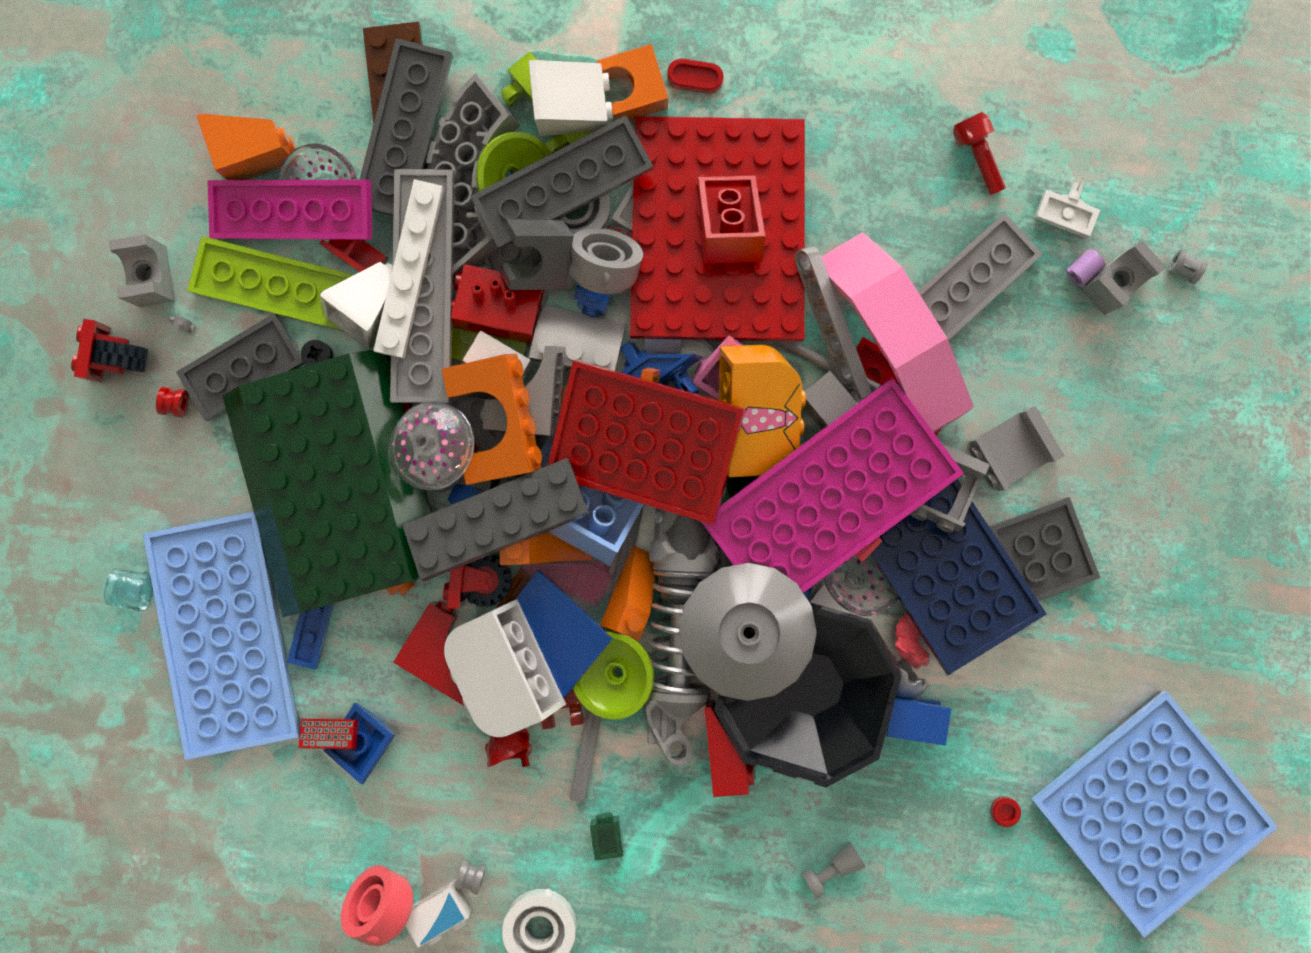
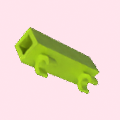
[500,51,594,154]

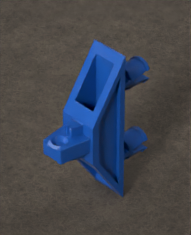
[620,341,703,394]

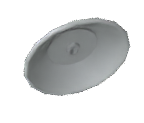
[679,563,817,701]

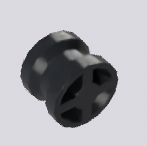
[301,339,335,365]

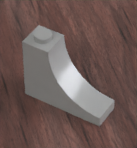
[480,346,565,436]

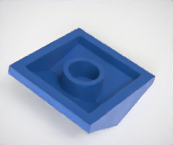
[324,703,395,784]

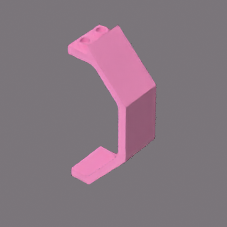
[822,232,974,432]

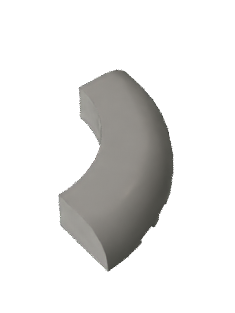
[426,73,520,276]

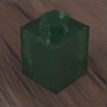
[590,812,624,861]

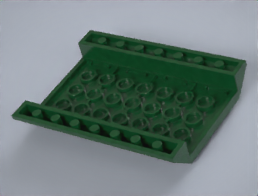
[222,350,432,617]

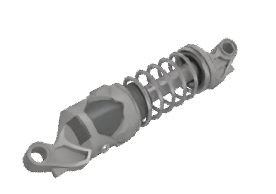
[642,508,721,766]

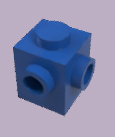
[574,284,613,318]

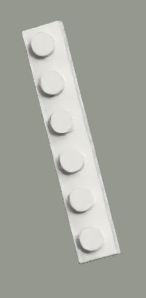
[373,179,444,359]

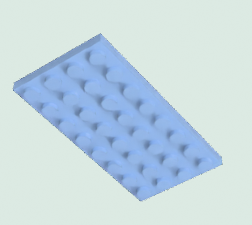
[143,512,300,760]

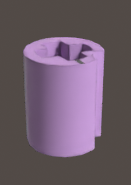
[1066,249,1106,287]

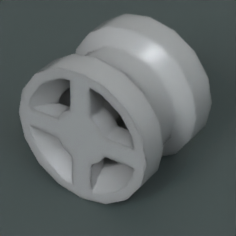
[455,859,486,895]

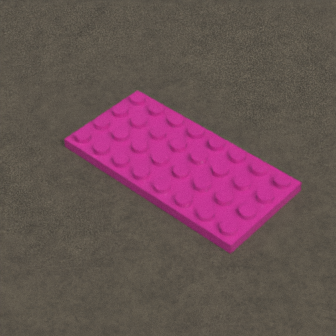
[702,378,964,593]

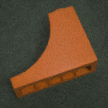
[499,533,593,565]

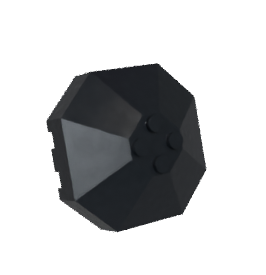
[714,602,902,788]

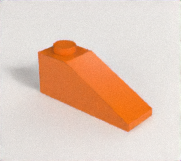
[600,545,655,641]

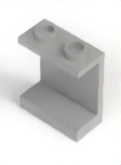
[969,406,1065,491]

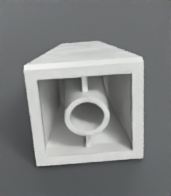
[320,262,393,350]

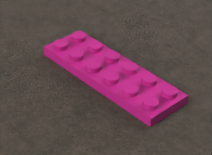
[207,180,372,240]

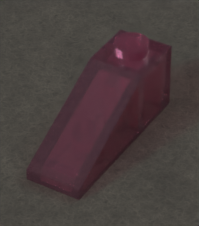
[520,560,614,607]

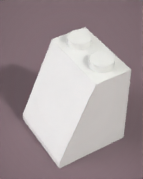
[529,60,613,136]

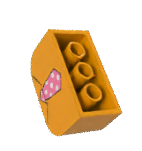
[718,345,806,477]

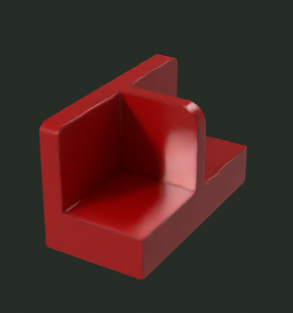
[319,239,389,272]

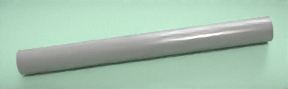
[774,341,880,392]

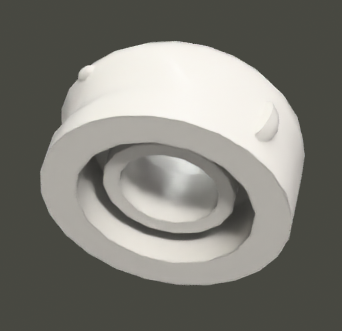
[502,888,577,953]

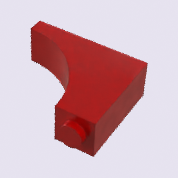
[393,600,464,706]

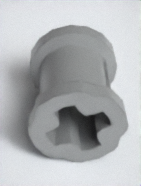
[1168,249,1208,284]

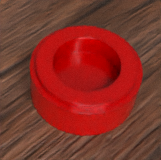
[990,796,1021,827]

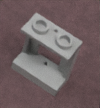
[910,443,990,533]

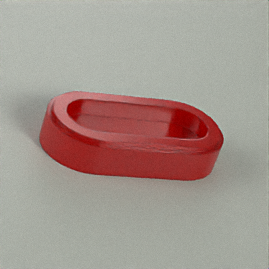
[667,58,724,94]

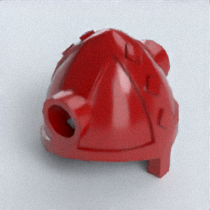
[485,728,532,767]

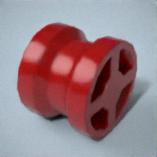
[156,386,189,418]

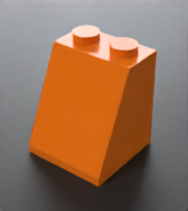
[196,114,298,180]

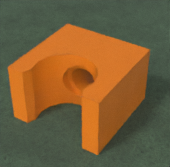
[597,44,668,122]

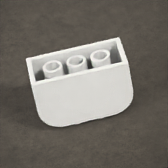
[444,599,566,737]

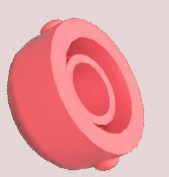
[341,865,414,946]

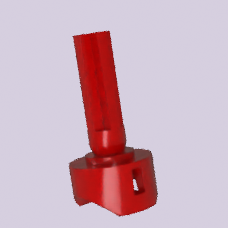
[953,112,1006,195]

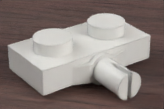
[1034,180,1100,238]

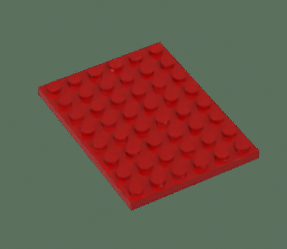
[630,116,805,342]

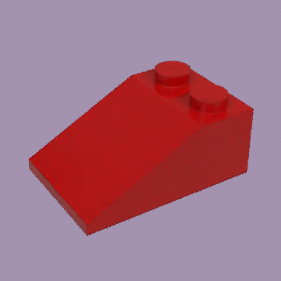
[698,176,765,264]
[705,699,756,797]

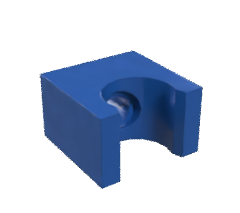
[886,697,951,746]

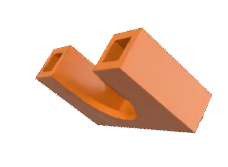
[441,353,542,485]

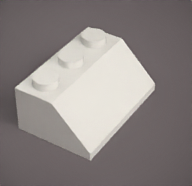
[529,305,627,371]

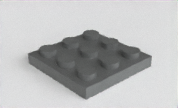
[989,497,1100,601]

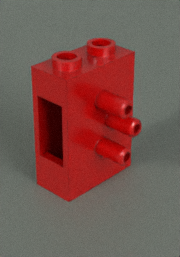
[451,264,544,344]

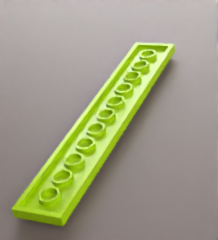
[187,236,528,362]

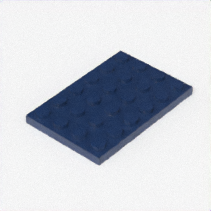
[870,479,1047,676]

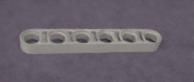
[795,246,872,403]

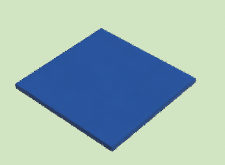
[515,570,613,698]

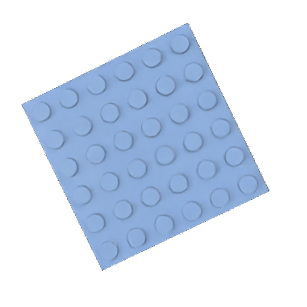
[1031,691,1278,938]

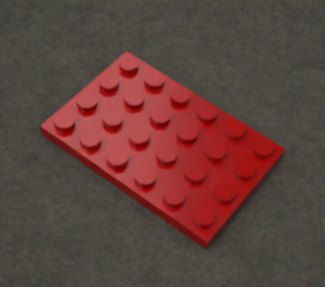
[547,360,746,525]

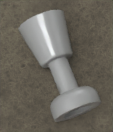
[802,842,866,899]

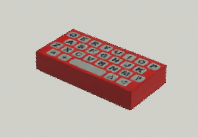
[298,719,359,750]

